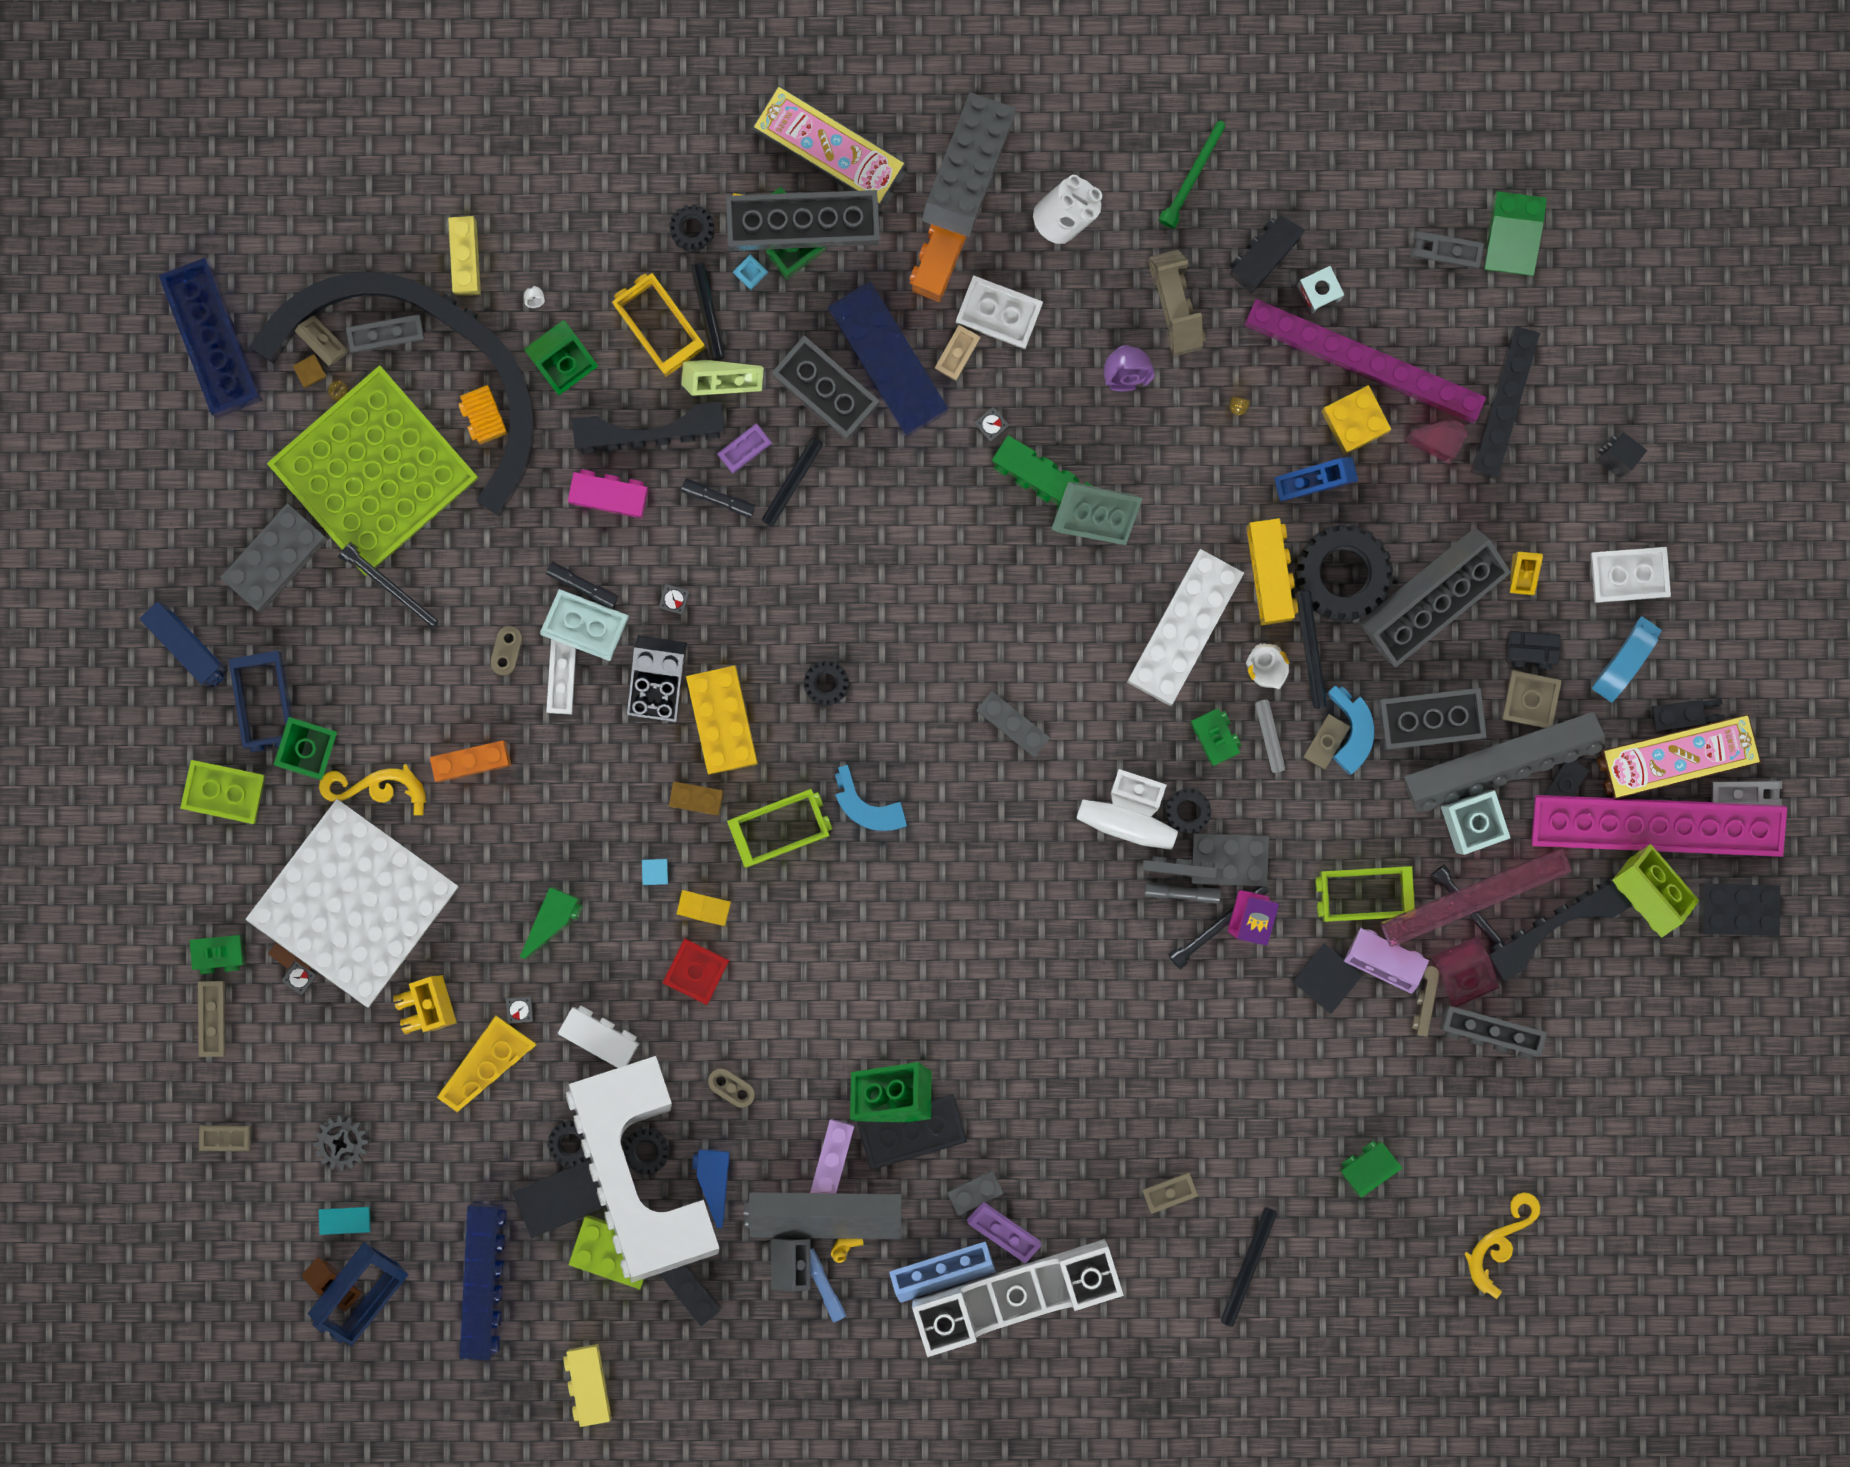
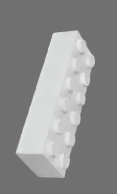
[1127,549,1244,706]

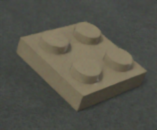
[1501,670,1562,729]

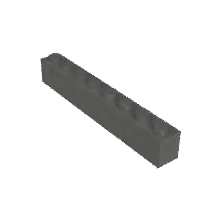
[1404,712,1605,813]

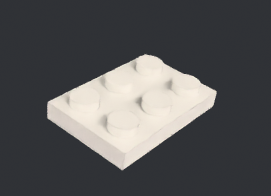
[955,275,1043,349]
[1590,547,1671,603]

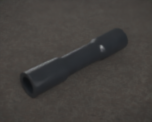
[681,478,756,519]
[546,561,619,609]

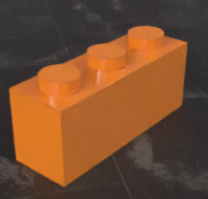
[430,740,512,783]

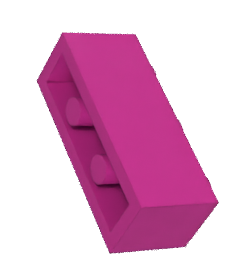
[568,469,649,519]

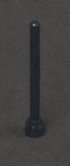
[338,541,438,627]
[1429,864,1506,945]
[1168,886,1268,970]

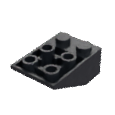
[627,635,687,722]

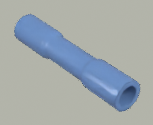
[810,1248,847,1323]

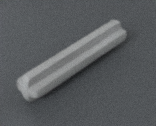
[1256,699,1285,773]

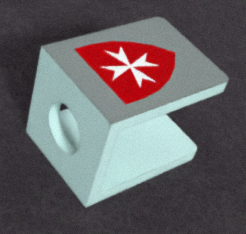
[1297,266,1344,315]

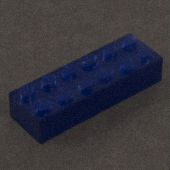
[158,258,263,418]
[828,281,948,438]
[460,1202,507,1360]

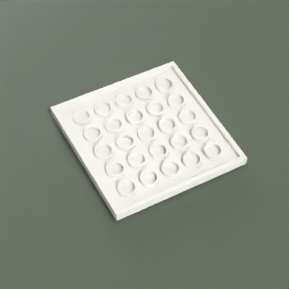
[246,799,458,1008]

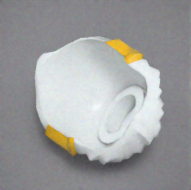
[1246,643,1290,689]

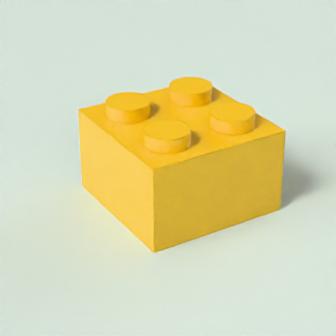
[1321,385,1391,455]

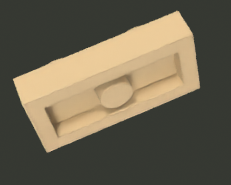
[935,325,981,381]

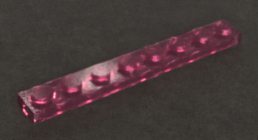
[1381,848,1572,947]

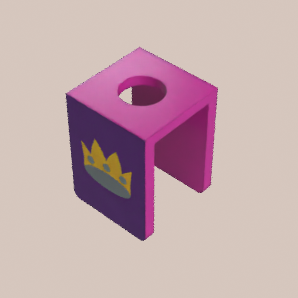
[1227,890,1279,946]

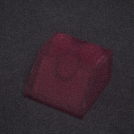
[1405,420,1468,464]
[1432,936,1499,1008]

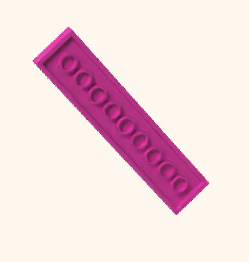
[1531,795,1787,857]

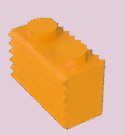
[458,385,508,444]

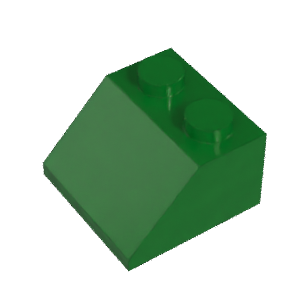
[524,320,598,396]
[273,717,337,780]
[1339,1140,1403,1198]

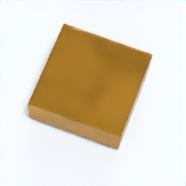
[293,354,327,388]

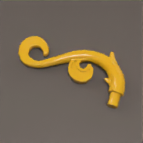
[319,764,426,815]
[1465,1192,1540,1299]

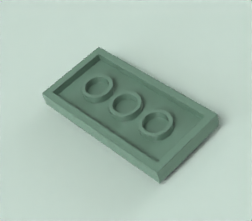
[1052,482,1143,545]

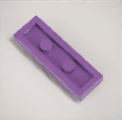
[967,1202,1042,1264]

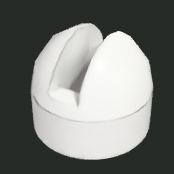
[524,286,545,308]

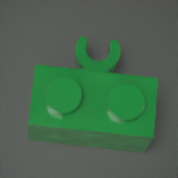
[1190,708,1242,767]
[189,935,246,974]

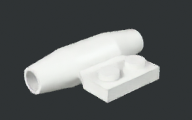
[1076,769,1178,850]

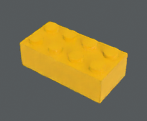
[1246,518,1298,626]
[686,665,758,775]

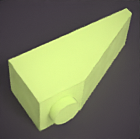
[681,360,764,396]

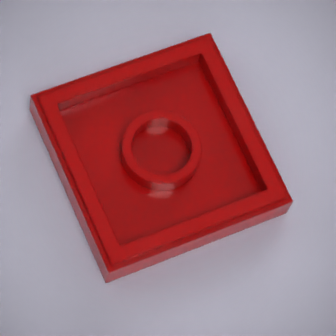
[662,938,730,1005]

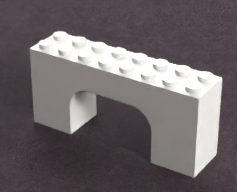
[566,1056,719,1283]
[912,1239,1124,1357]

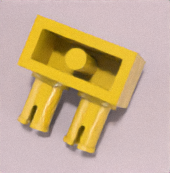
[393,975,457,1034]

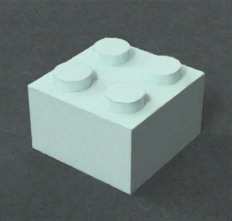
[1441,789,1510,855]

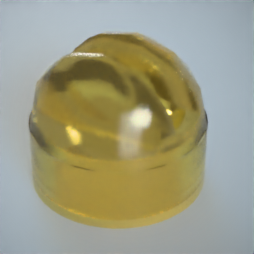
[328,381,349,401]
[1229,396,1250,415]

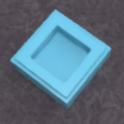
[733,254,768,290]
[642,859,668,885]

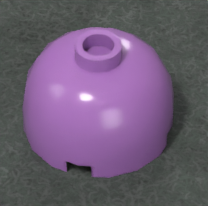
[1104,345,1155,392]

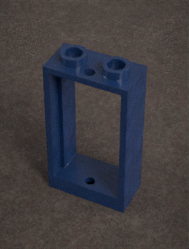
[139,602,227,687]
[228,651,292,753]
[308,1242,409,1346]

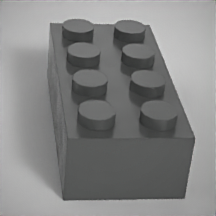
[771,336,880,442]
[220,503,328,613]
[1377,688,1487,751]

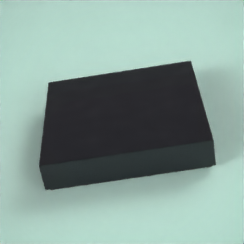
[1292,943,1363,1014]

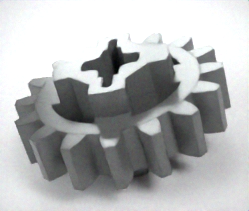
[313,1116,369,1171]

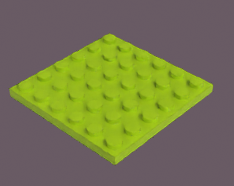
[267,365,478,576]

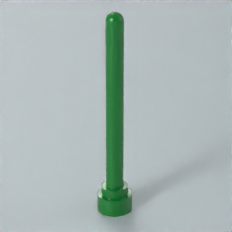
[1158,121,1225,229]

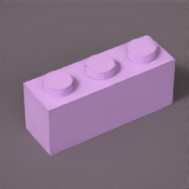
[1344,928,1429,994]
[810,1119,855,1194]

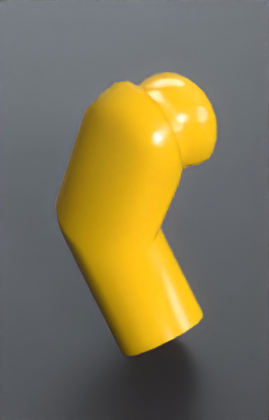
[831,1239,864,1263]

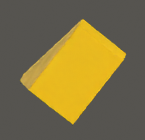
[1510,552,1543,595]
[676,890,731,926]

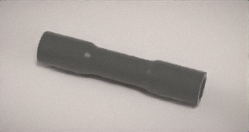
[1144,882,1221,904]

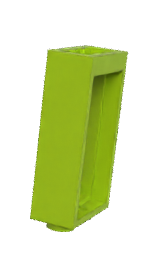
[727,789,832,868]
[1315,866,1415,922]

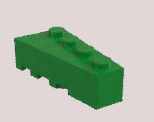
[992,435,1093,510]

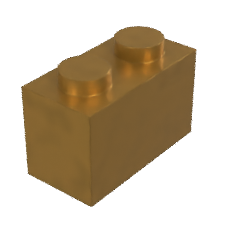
[669,782,724,816]

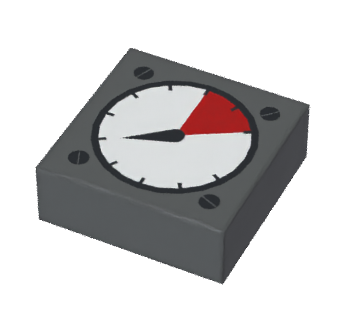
[974,407,1009,443]
[659,584,690,615]
[281,961,317,995]
[506,996,533,1024]

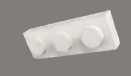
[546,639,577,714]

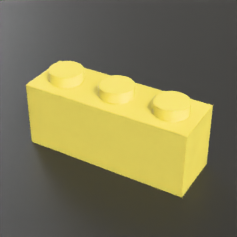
[448,216,481,296]
[563,1344,612,1427]

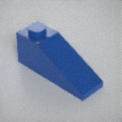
[1274,457,1358,501]
[692,1149,730,1228]

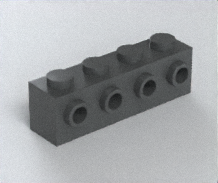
[1440,1005,1547,1060]

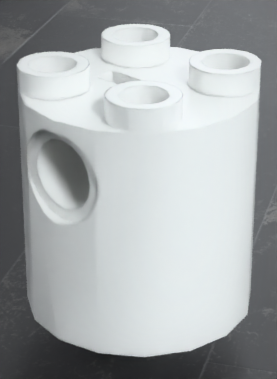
[1033,175,1102,244]

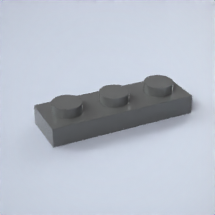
[346,314,425,353]
[976,691,1050,758]
[1143,856,1223,879]

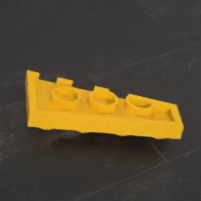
[437,1015,537,1112]

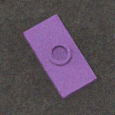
[717,423,772,474]

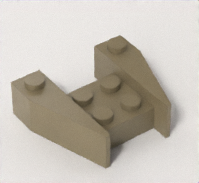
[1148,250,1206,356]

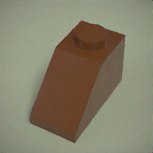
[301,1257,362,1312]

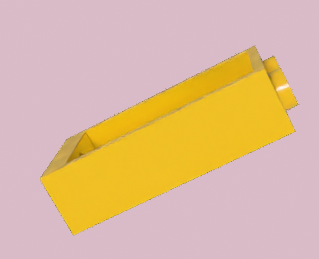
[612,273,706,377]

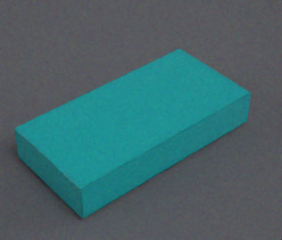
[318,1206,371,1235]

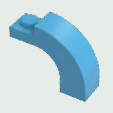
[1591,616,1662,703]
[1326,685,1374,775]
[835,765,907,831]

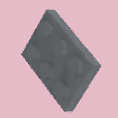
[1191,833,1269,887]

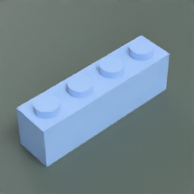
[889,1242,996,1303]

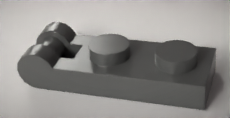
[1410,231,1484,269]

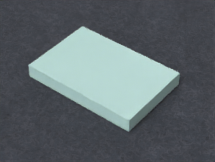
[540,589,629,661]

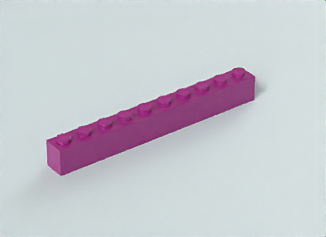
[1244,299,1486,424]

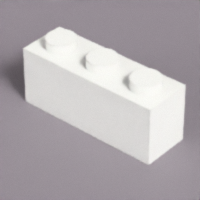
[558,1005,640,1068]

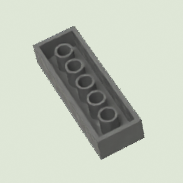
[922,92,1017,237]
[726,190,879,251]
[1359,528,1511,668]

